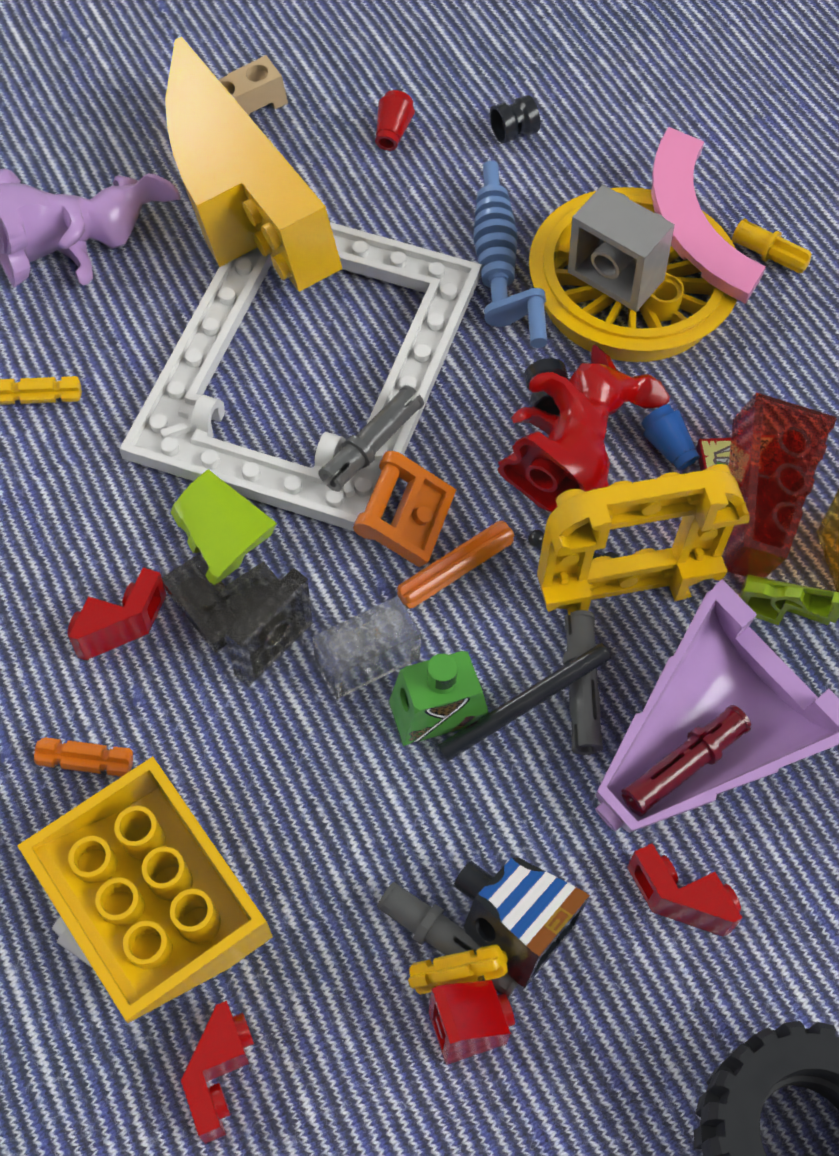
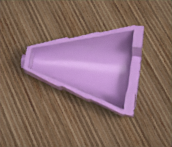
[595,579,839,833]

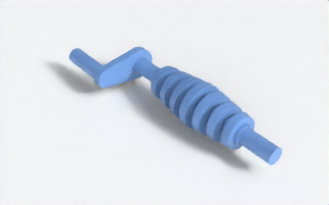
[473,161,547,348]

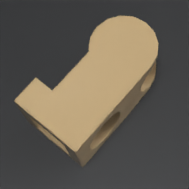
[219,55,288,115]

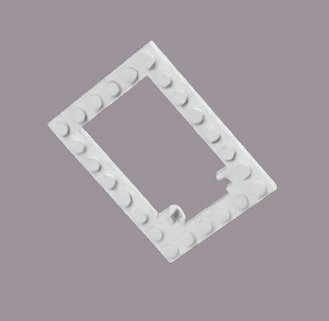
[120,222,482,531]

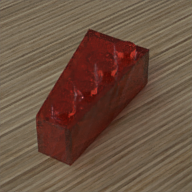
[722,392,837,578]

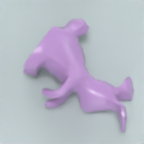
[0,169,180,288]

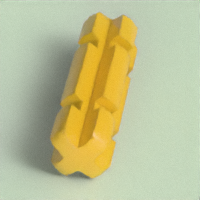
[0,376,82,405]
[408,944,508,995]

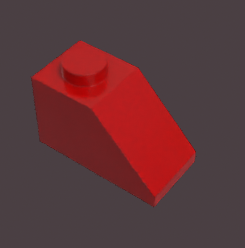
[429,980,515,1065]

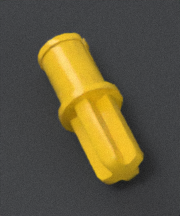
[732,218,812,273]

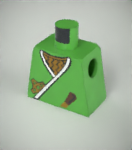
[389,651,489,746]

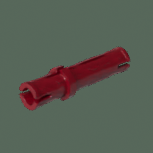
[621,705,751,817]

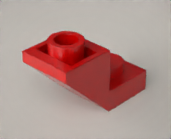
[68,568,167,660]
[627,843,742,937]
[181,1001,254,1144]

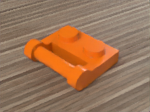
[353,451,457,567]

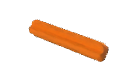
[397,521,514,609]

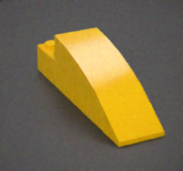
[165,36,342,292]

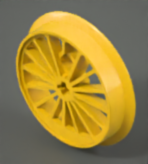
[529,187,737,362]

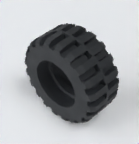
[694,1021,839,1156]

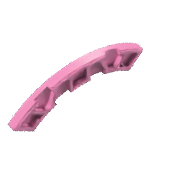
[651,127,766,304]

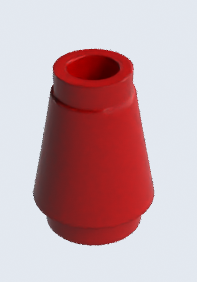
[375,90,415,151]

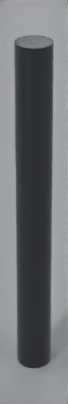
[438,642,612,761]

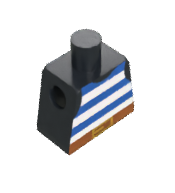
[454,857,590,988]

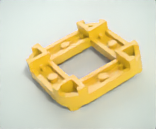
[537,464,750,615]

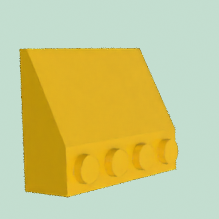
[17,756,273,1023]

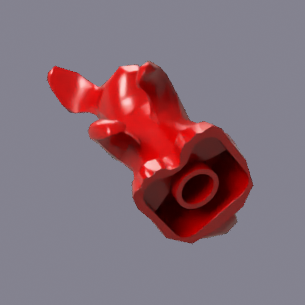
[497,344,670,513]

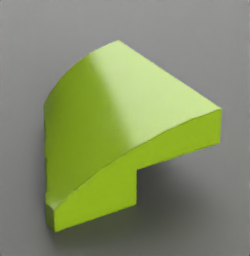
[170,469,277,586]
[739,574,839,626]

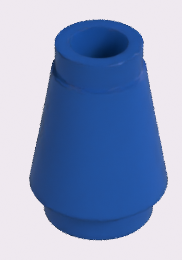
[641,404,700,471]

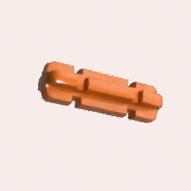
[34,737,133,777]

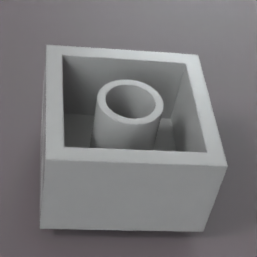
[568,184,675,312]

